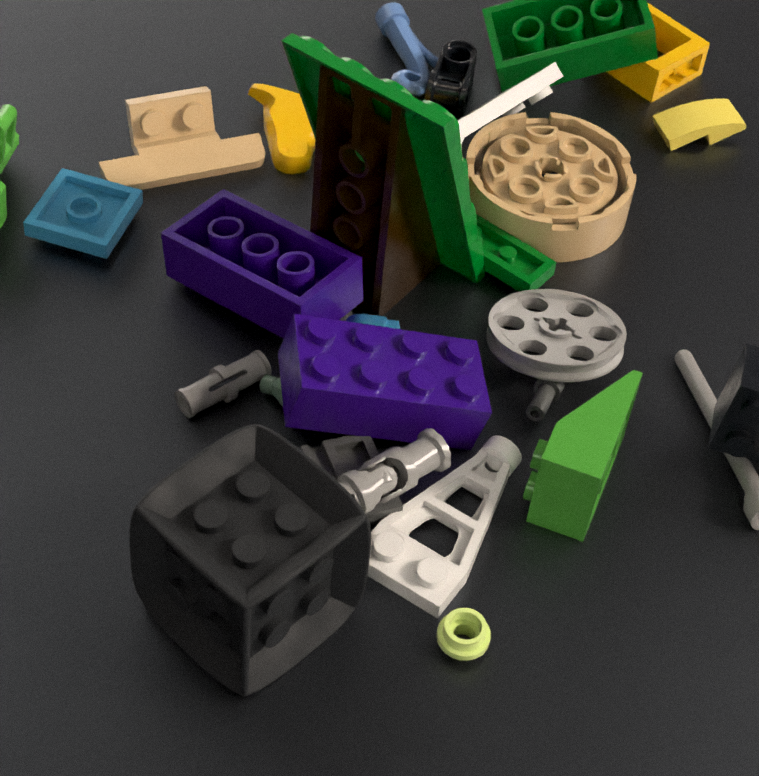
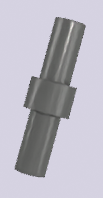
[526,357,571,422]

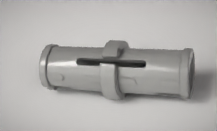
[175,350,272,418]

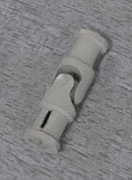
[338,428,451,514]

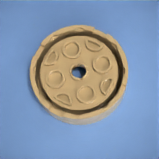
[466,112,636,263]

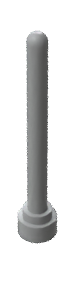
[675,349,759,530]

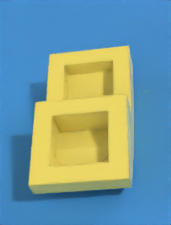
[652,98,746,151]

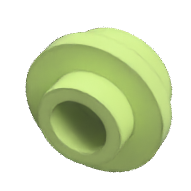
[437,607,491,661]

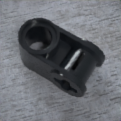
[425,40,477,113]

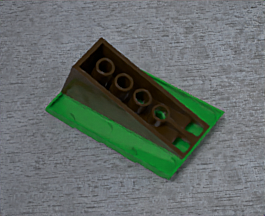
[281,33,485,316]

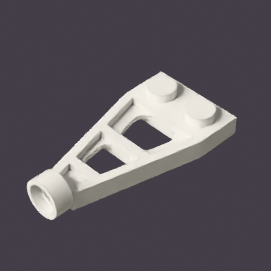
[458,62,563,147]
[368,435,522,619]

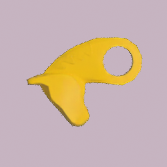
[248,83,316,174]

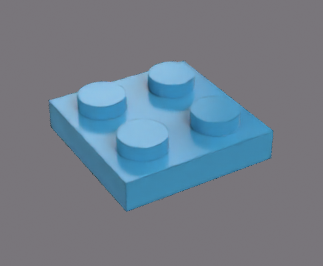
[23,168,143,259]

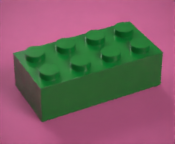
[482,0,658,92]

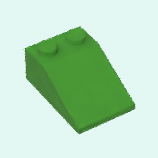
[523,370,643,542]

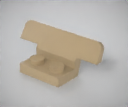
[99,86,265,190]

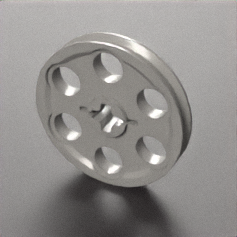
[486,289,627,382]

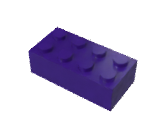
[161,189,363,339]
[278,314,492,450]

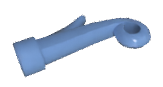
[375,2,438,97]

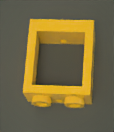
[607,2,710,103]

